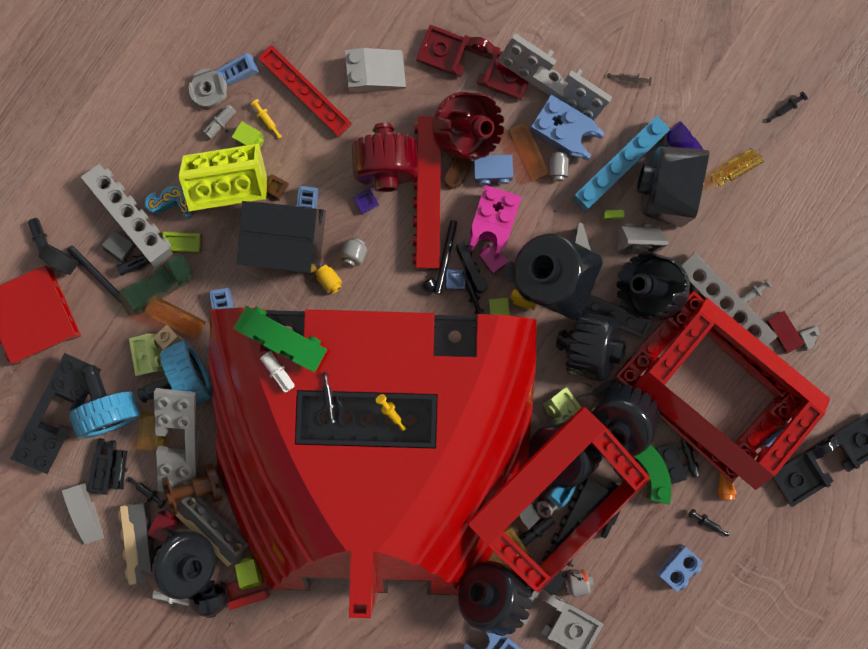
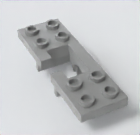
[497,33,612,121]
[154,388,202,492]
[520,587,604,649]

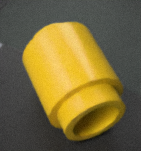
[315,265,343,294]
[510,289,536,310]

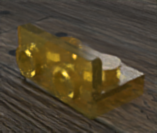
[137,411,165,452]

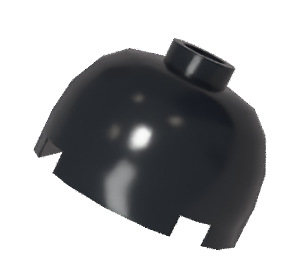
[188,580,228,618]

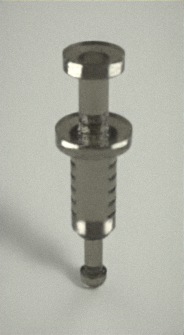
[607,73,652,86]

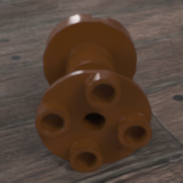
[161,463,223,516]

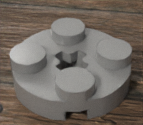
[189,68,227,108]

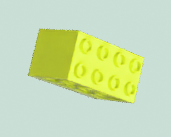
[179,144,267,211]

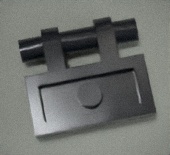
[656,439,700,485]

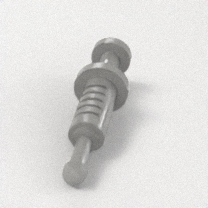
[741,279,772,303]

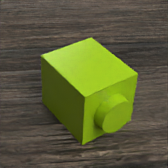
[232,121,264,148]
[235,558,263,590]

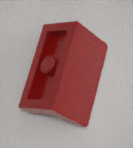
[227,573,270,610]

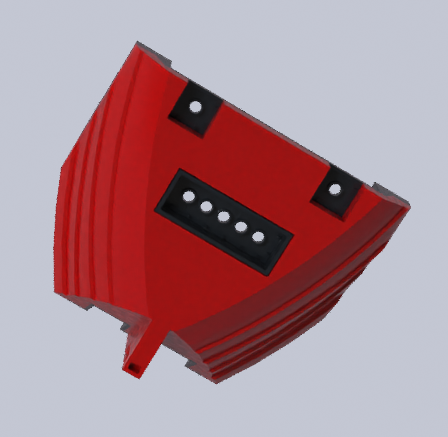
[208,307,537,618]

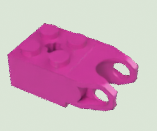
[469,185,522,258]

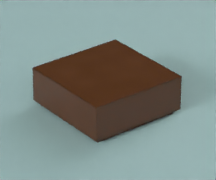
[266,174,289,200]

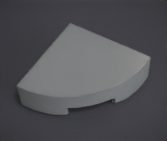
[798,326,819,351]

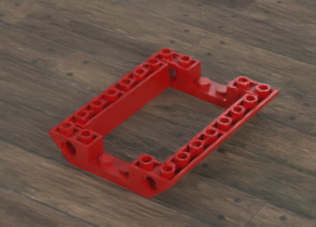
[615,291,803,483]
[632,298,830,490]
[467,406,650,593]

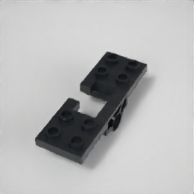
[10,353,101,474]
[772,413,868,507]

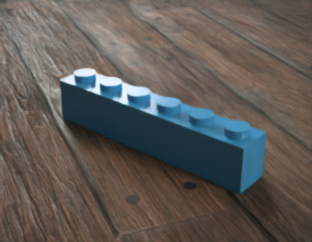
[572,116,670,212]

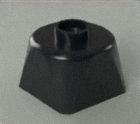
[637,146,709,227]
[513,234,603,319]

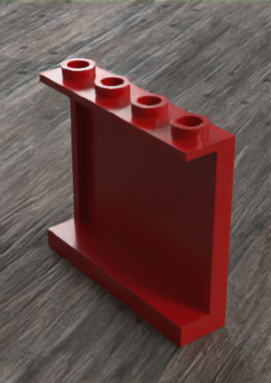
[0,265,81,365]

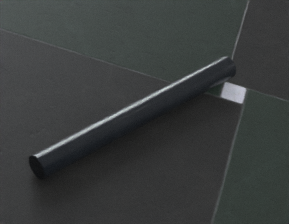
[434,220,457,295]
[67,245,126,303]

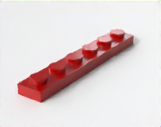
[258,45,352,137]

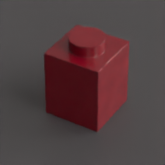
[147,510,179,542]

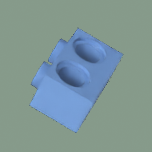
[656,544,703,592]

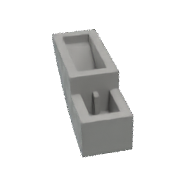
[62,483,104,544]

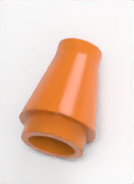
[717,473,737,500]

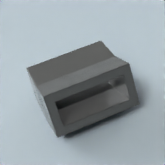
[102,230,136,263]
[514,502,542,533]

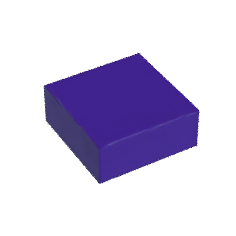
[353,188,379,214]

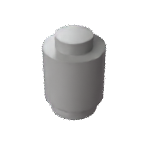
[549,152,569,181]

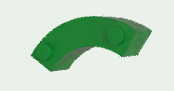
[233,306,327,372]
[633,445,672,505]

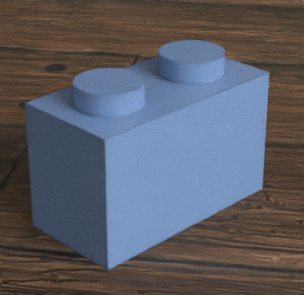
[473,155,513,185]

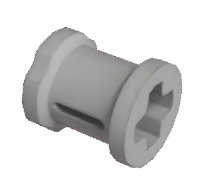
[537,498,560,518]

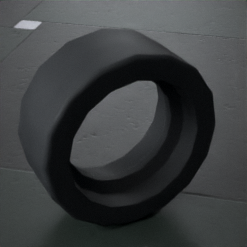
[38,244,78,275]

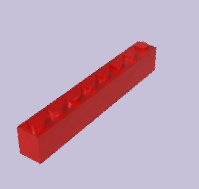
[413,116,441,270]

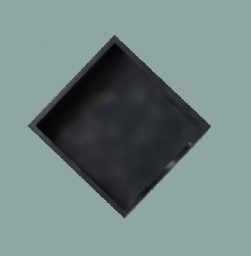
[236,201,326,273]

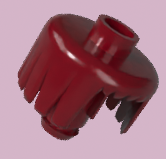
[433,92,504,160]
[352,123,418,192]

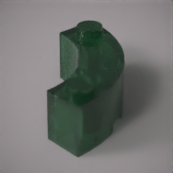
[118,254,194,316]

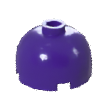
[667,121,703,150]

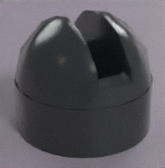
[421,277,436,294]

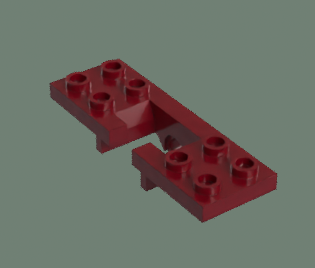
[416,25,528,100]

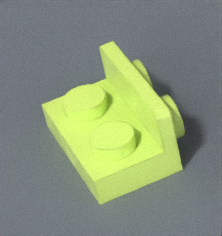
[129,333,164,376]
[543,387,581,418]

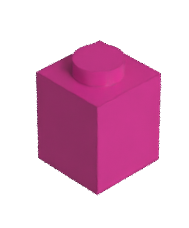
[479,244,508,275]

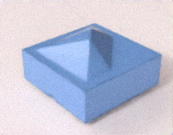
[446,269,465,289]

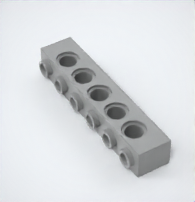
[81,163,173,268]
[681,252,777,346]

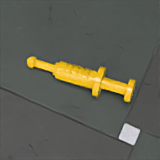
[250,99,281,139]
[376,394,406,431]

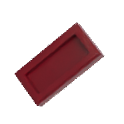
[766,311,804,354]

